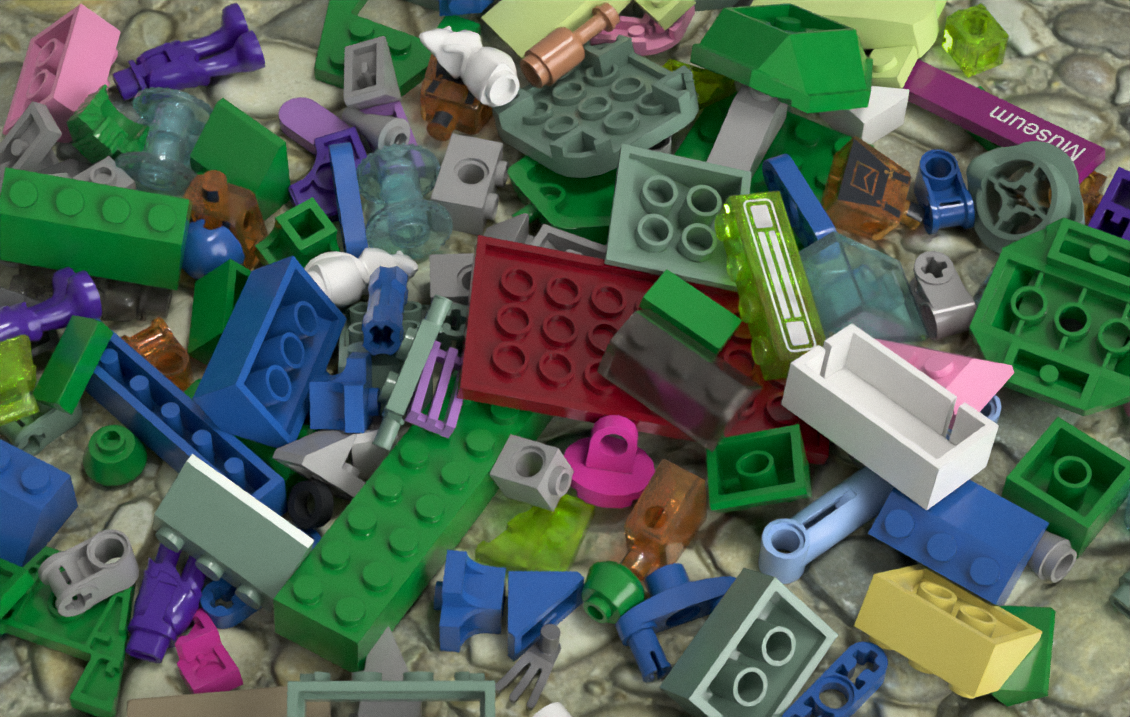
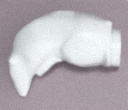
[419,26,519,107]
[304,248,418,309]

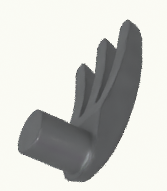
[495,624,561,711]

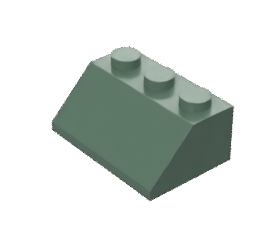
[152,454,314,613]
[659,568,838,717]

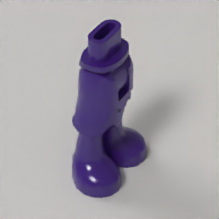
[112,3,265,101]
[0,266,102,352]
[125,542,206,663]

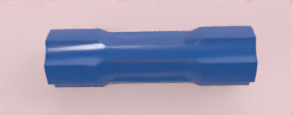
[362,266,409,356]

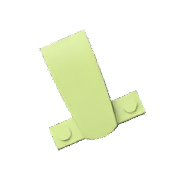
[481,0,696,60]
[751,0,947,89]

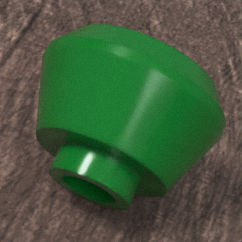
[83,425,147,486]
[581,561,645,624]

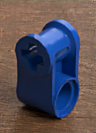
[913,149,975,234]

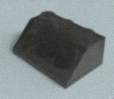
[597,308,763,452]

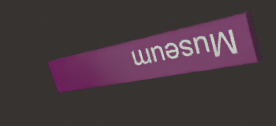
[902,59,1105,184]

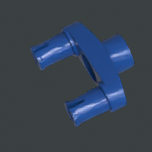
[615,563,736,683]

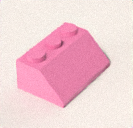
[2,4,121,143]
[874,338,1014,429]

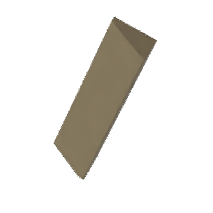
[127,686,331,717]

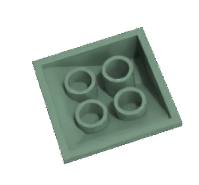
[604,144,752,292]

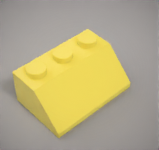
[854,564,1042,698]

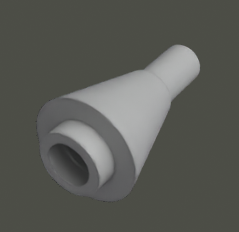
[342,107,410,159]

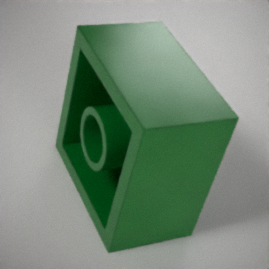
[1001,417,1130,559]

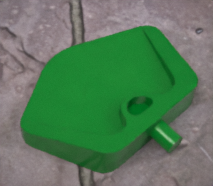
[507,156,617,245]

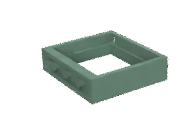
[287,671,495,717]

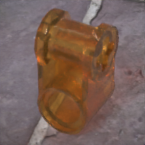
[120,317,195,392]

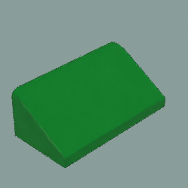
[30,315,114,416]
[990,605,1056,706]

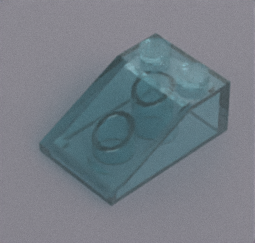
[790,231,930,343]

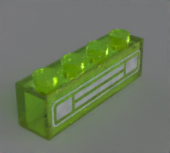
[715,191,826,381]

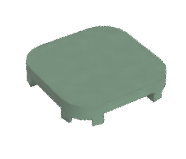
[491,34,699,178]

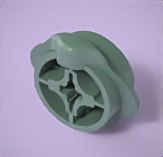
[966,141,1085,254]

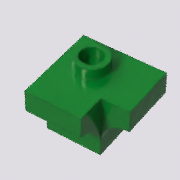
[255,197,340,268]

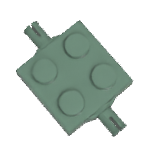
[372,294,453,451]

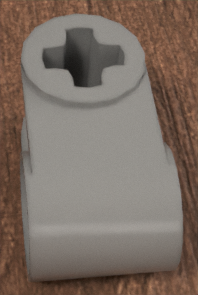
[908,251,977,340]
[38,529,139,617]

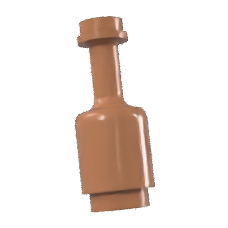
[519,2,620,88]

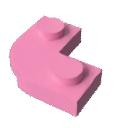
[590,5,695,56]

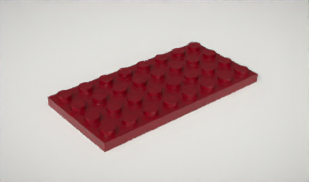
[457,235,832,465]

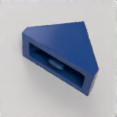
[508,571,584,662]

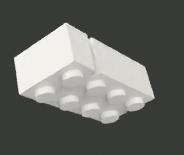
[781,323,999,510]

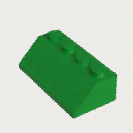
[0,167,193,290]

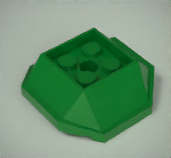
[690,3,873,114]
[969,217,1130,416]

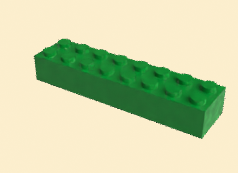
[273,370,554,673]

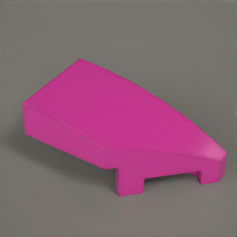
[175,608,243,694]

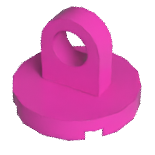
[564,415,656,508]

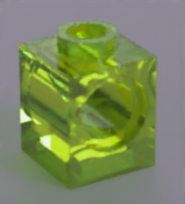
[941,3,1009,78]

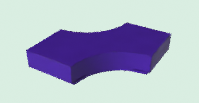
[288,126,370,222]

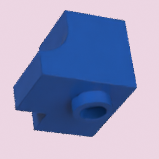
[309,352,381,433]
[434,550,506,652]

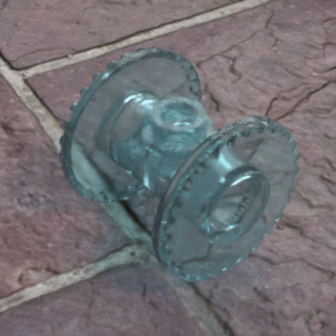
[115,87,213,198]
[356,143,453,260]

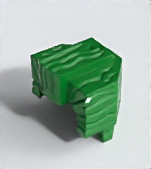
[66,84,152,167]

